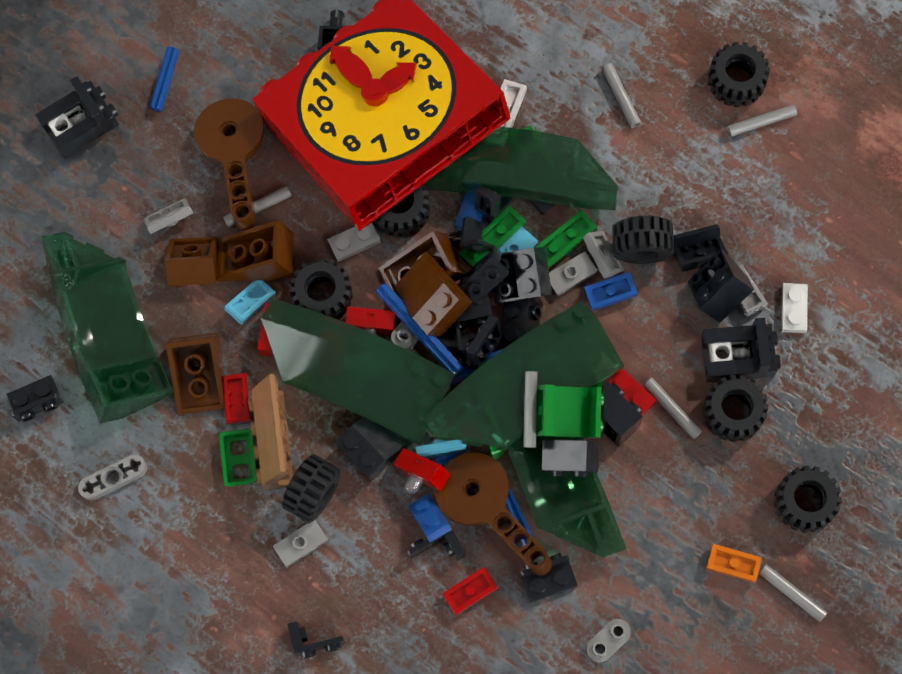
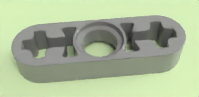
[78,455,147,501]

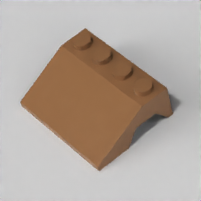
[248,374,293,490]

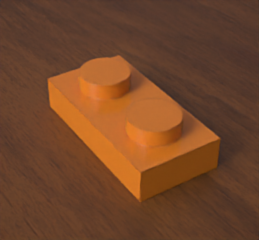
[706,544,762,583]

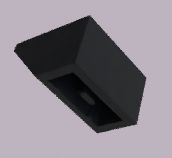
[495,247,552,303]
[688,249,754,323]
[601,381,643,447]

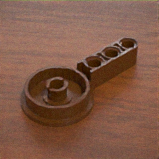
[194,98,264,231]
[435,453,552,575]

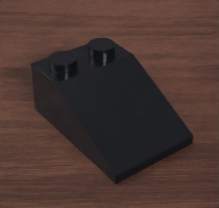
[334,409,423,483]

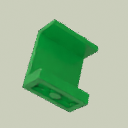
[536,385,604,438]

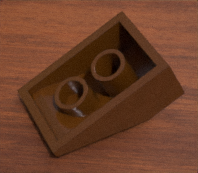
[217,220,294,282]
[378,230,466,301]
[395,251,472,337]
[166,332,225,415]

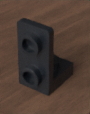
[475,179,521,221]
[407,526,466,561]
[287,621,346,659]

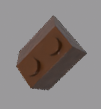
[164,237,218,288]

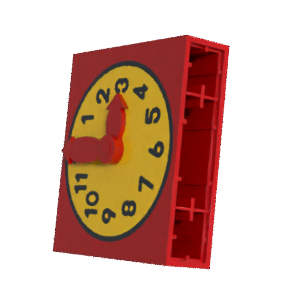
[252,0,511,231]

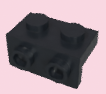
[673,224,728,272]
[502,298,542,351]

